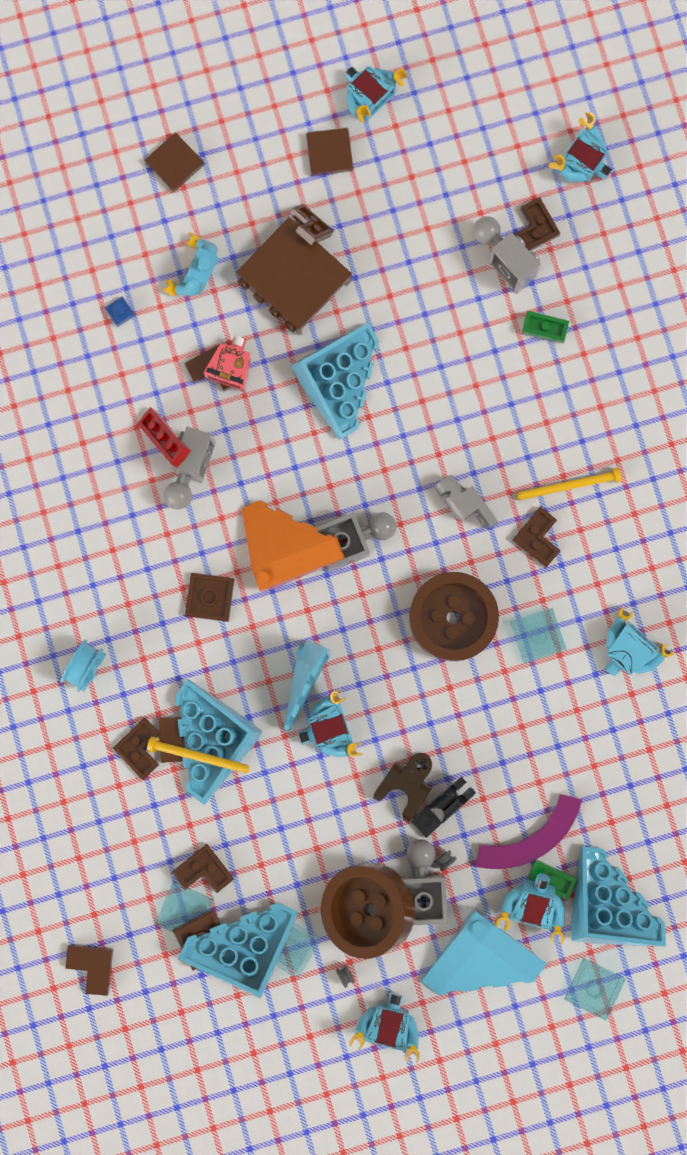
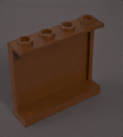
[236,217,352,335]

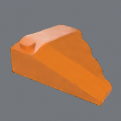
[241,500,345,591]

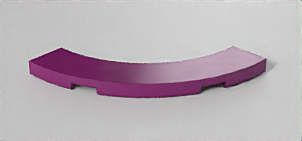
[475,794,582,869]

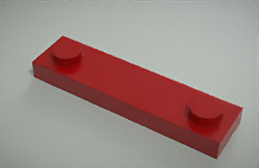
[137,407,191,468]

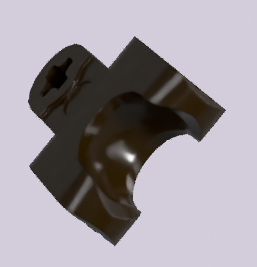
[373,753,432,822]

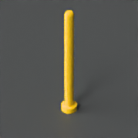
[516,467,621,500]
[147,736,250,773]

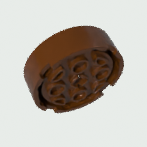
[409,572,499,662]
[321,863,415,959]

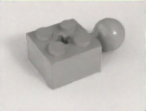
[473,216,541,294]
[164,426,216,510]
[317,512,397,572]
[401,839,448,925]

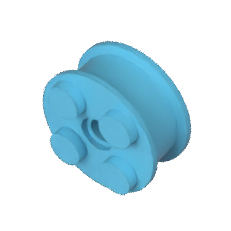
[60,639,106,692]

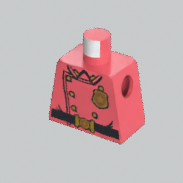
[204,336,251,392]

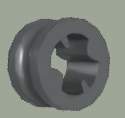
[434,850,457,871]
[336,964,355,988]

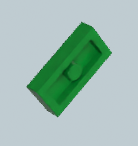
[521,310,569,344]
[526,859,578,900]

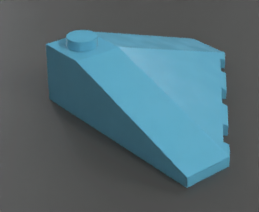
[290,322,379,440]
[284,640,331,731]
[175,679,263,805]
[571,846,666,947]
[178,903,298,999]
[421,908,547,995]

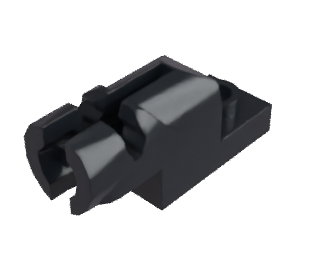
[411,777,476,838]

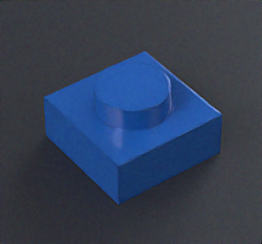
[105,296,135,327]

